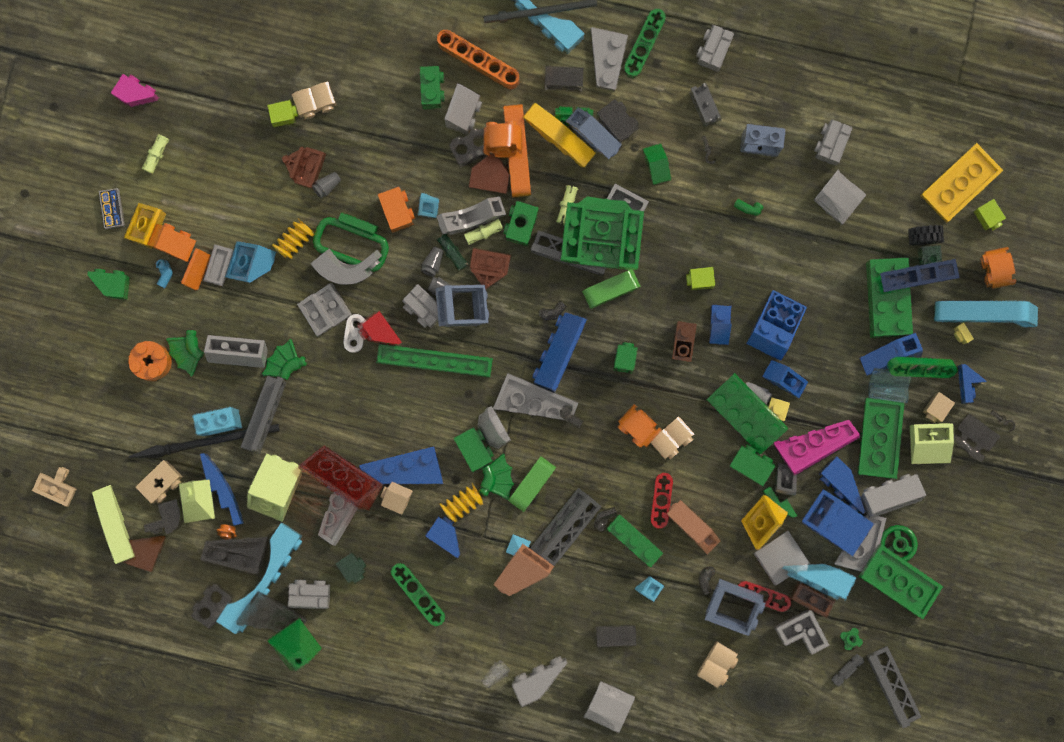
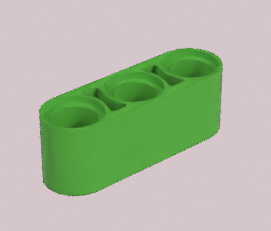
[582,270,641,309]
[508,456,556,512]

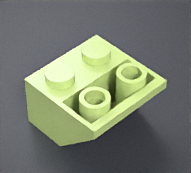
[910,423,954,464]

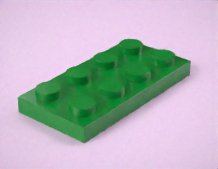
[707,373,788,455]
[857,398,905,479]
[859,544,943,619]

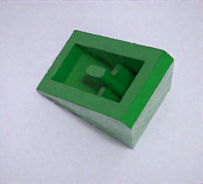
[643,144,672,185]

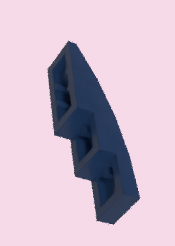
[880,259,959,292]

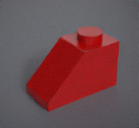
[357,311,402,346]

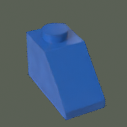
[763,360,808,398]
[426,516,460,558]

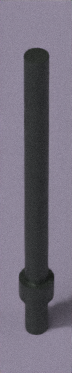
[483,0,597,24]

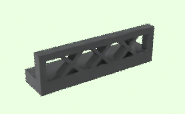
[531,231,606,276]
[241,376,286,455]
[531,488,602,566]
[866,646,921,729]

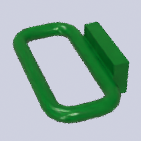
[313,213,389,272]

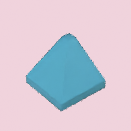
[418,193,439,218]
[506,534,531,555]
[635,576,664,602]

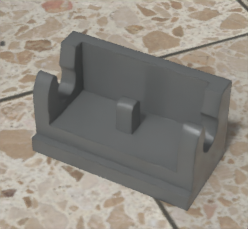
[689,83,722,127]

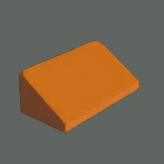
[181,248,211,290]

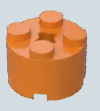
[484,121,522,158]
[980,247,1016,289]
[129,341,172,381]
[618,404,662,448]

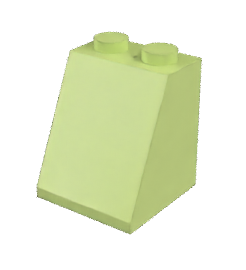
[247,454,302,522]

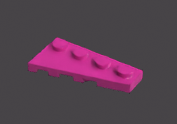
[773,420,860,476]

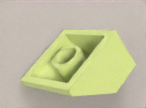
[179,480,215,523]

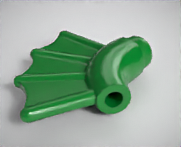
[166,330,204,377]
[262,339,307,380]
[479,454,514,500]

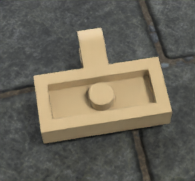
[32,467,76,507]

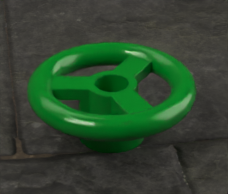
[880,525,918,562]

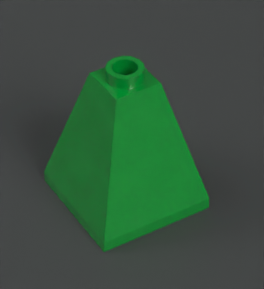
[267,618,322,671]

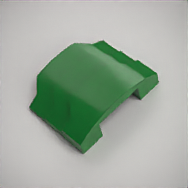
[560,196,644,270]

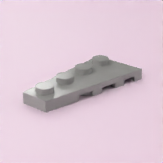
[493,373,579,421]
[318,459,375,546]

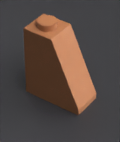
[667,500,720,555]
[494,544,554,596]

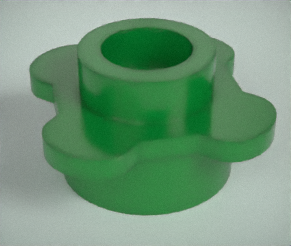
[840,628,863,650]

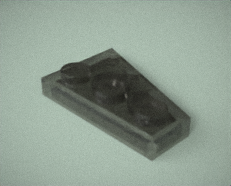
[236,591,307,632]

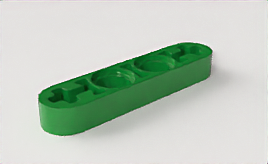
[624,9,666,78]
[887,357,958,378]
[391,563,445,626]

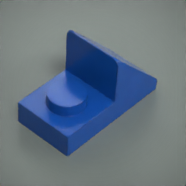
[709,305,732,345]
[958,364,986,404]

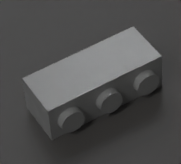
[204,335,268,368]
[860,474,926,519]

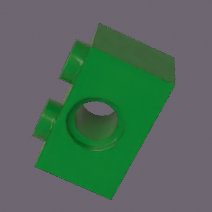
[503,201,539,246]
[613,342,638,374]

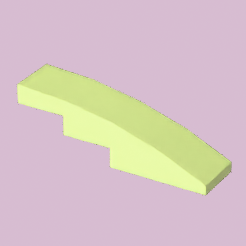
[92,485,135,564]

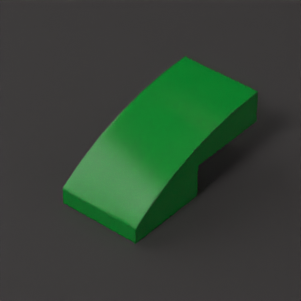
[762,487,797,518]

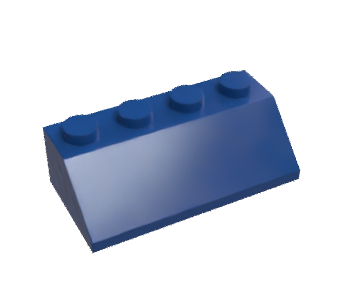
[532,312,587,392]

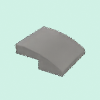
[297,283,352,336]
[754,531,809,586]

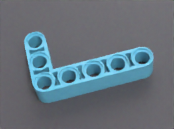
[934,301,1038,327]

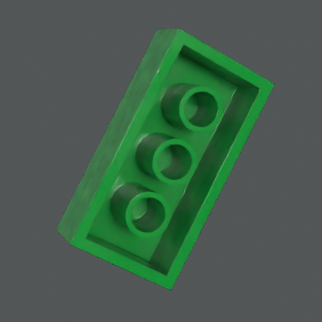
[866,258,913,338]

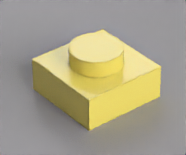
[953,323,974,345]
[768,397,790,422]

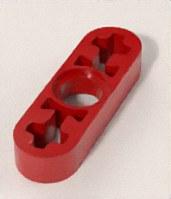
[650,473,673,529]
[737,581,791,612]

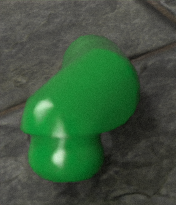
[734,199,764,216]

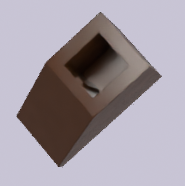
[672,321,697,362]

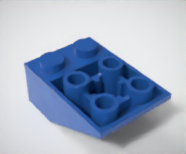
[746,290,807,361]
[802,489,874,556]

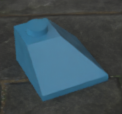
[225,241,276,283]

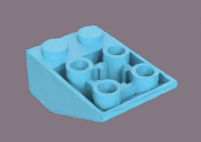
[782,564,856,600]

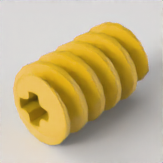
[271,218,314,259]
[440,483,483,522]

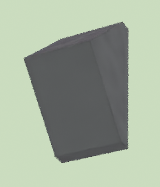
[773,463,797,496]

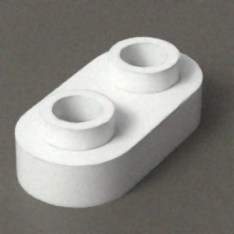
[344,314,365,353]

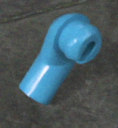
[156,259,173,288]

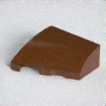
[123,536,166,572]

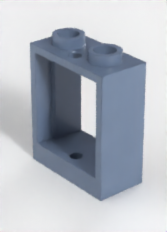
[566,107,621,159]
[740,124,786,156]
[436,285,489,327]
[705,579,765,636]

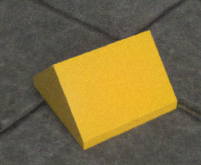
[124,203,166,249]
[741,495,788,550]

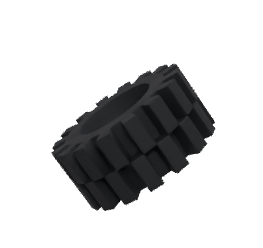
[908,225,944,246]

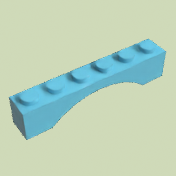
[514,0,584,54]
[216,523,303,634]

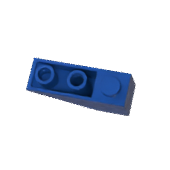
[860,333,923,376]
[818,457,865,514]

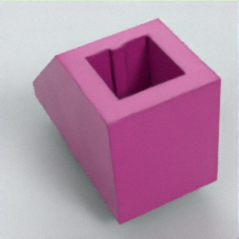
[111,74,159,107]

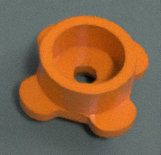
[216,524,237,540]

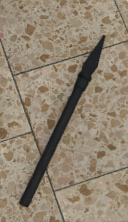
[128,424,280,458]

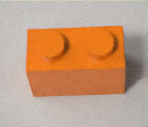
[378,187,415,233]
[147,223,196,262]

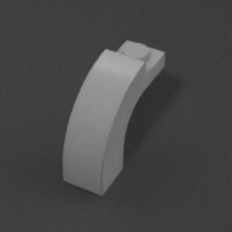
[436,197,506,235]
[311,249,382,284]

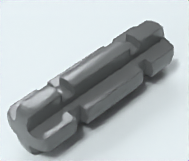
[831,654,864,687]

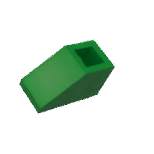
[87,269,130,300]

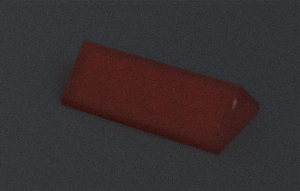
[298,445,383,510]

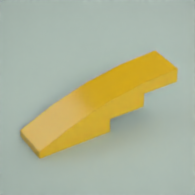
[523,103,595,168]

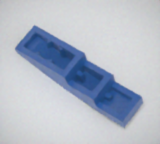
[200,453,244,525]

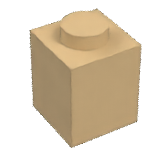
[923,392,955,423]
[381,482,413,514]

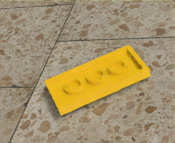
[920,143,1003,223]

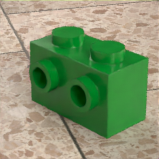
[420,66,445,109]
[454,427,494,472]
[730,444,775,486]

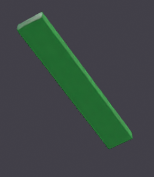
[376,344,493,377]

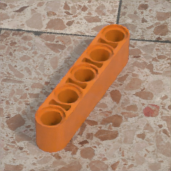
[437,30,519,89]
[504,104,531,198]

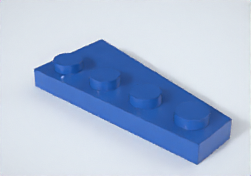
[359,447,443,484]

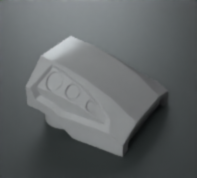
[814,170,866,225]
[477,406,511,449]
[584,681,635,733]

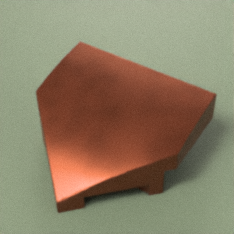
[282,147,326,189]
[469,153,510,194]
[470,248,511,289]

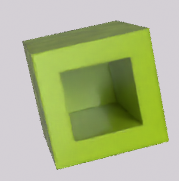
[268,100,298,127]
[973,199,1006,231]
[686,267,715,290]

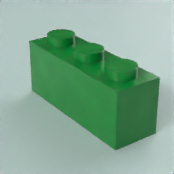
[606,514,663,568]

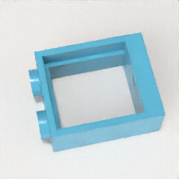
[193,407,242,436]

